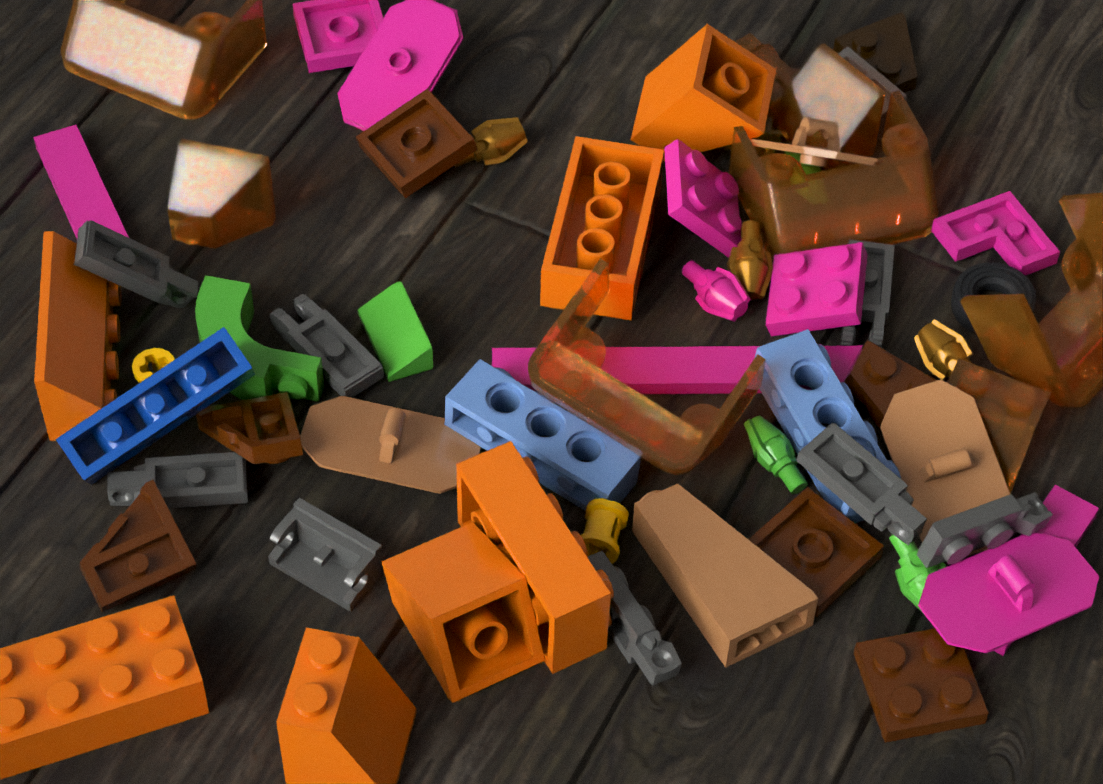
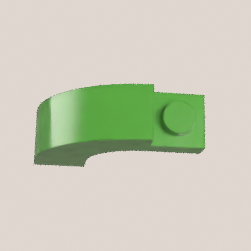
[195,275,324,401]

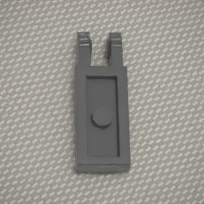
[841,239,895,348]
[269,294,384,398]

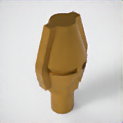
[454,117,528,167]
[727,220,773,300]
[914,319,985,396]

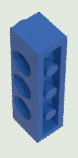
[56,327,256,485]

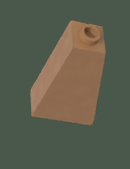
[632,484,818,668]

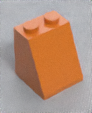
[630,24,776,161]
[381,522,545,703]
[276,627,416,784]

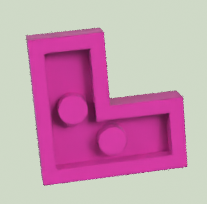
[931,191,1060,276]

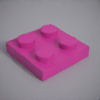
[293,0,383,73]
[664,139,742,258]
[765,242,868,336]

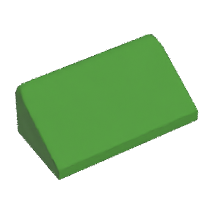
[358,281,433,382]

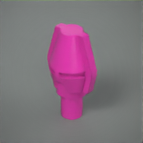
[682,261,751,322]

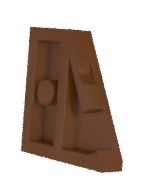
[844,340,937,430]
[196,392,303,464]
[80,480,196,612]

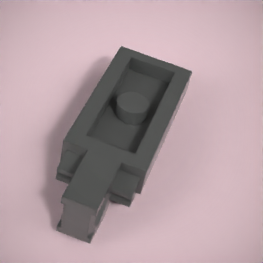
[74,220,198,308]
[796,423,927,545]
[107,452,248,508]
[917,492,1052,569]
[588,550,682,686]

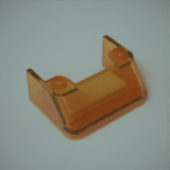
[61,0,267,119]
[729,90,938,261]
[960,193,1103,407]
[528,258,766,475]

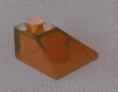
[167,139,276,248]

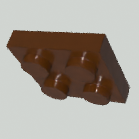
[356,89,478,199]
[748,487,884,617]
[854,628,989,743]

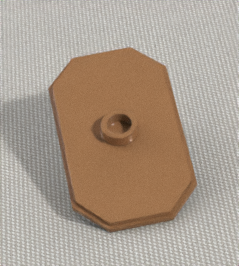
[749,117,884,167]
[880,379,1010,557]
[300,396,481,494]

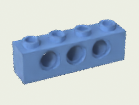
[750,329,901,523]
[444,359,641,511]

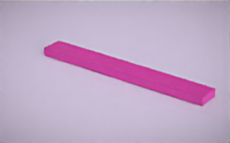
[492,345,863,395]

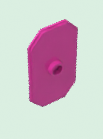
[338,0,464,131]
[918,532,1099,653]

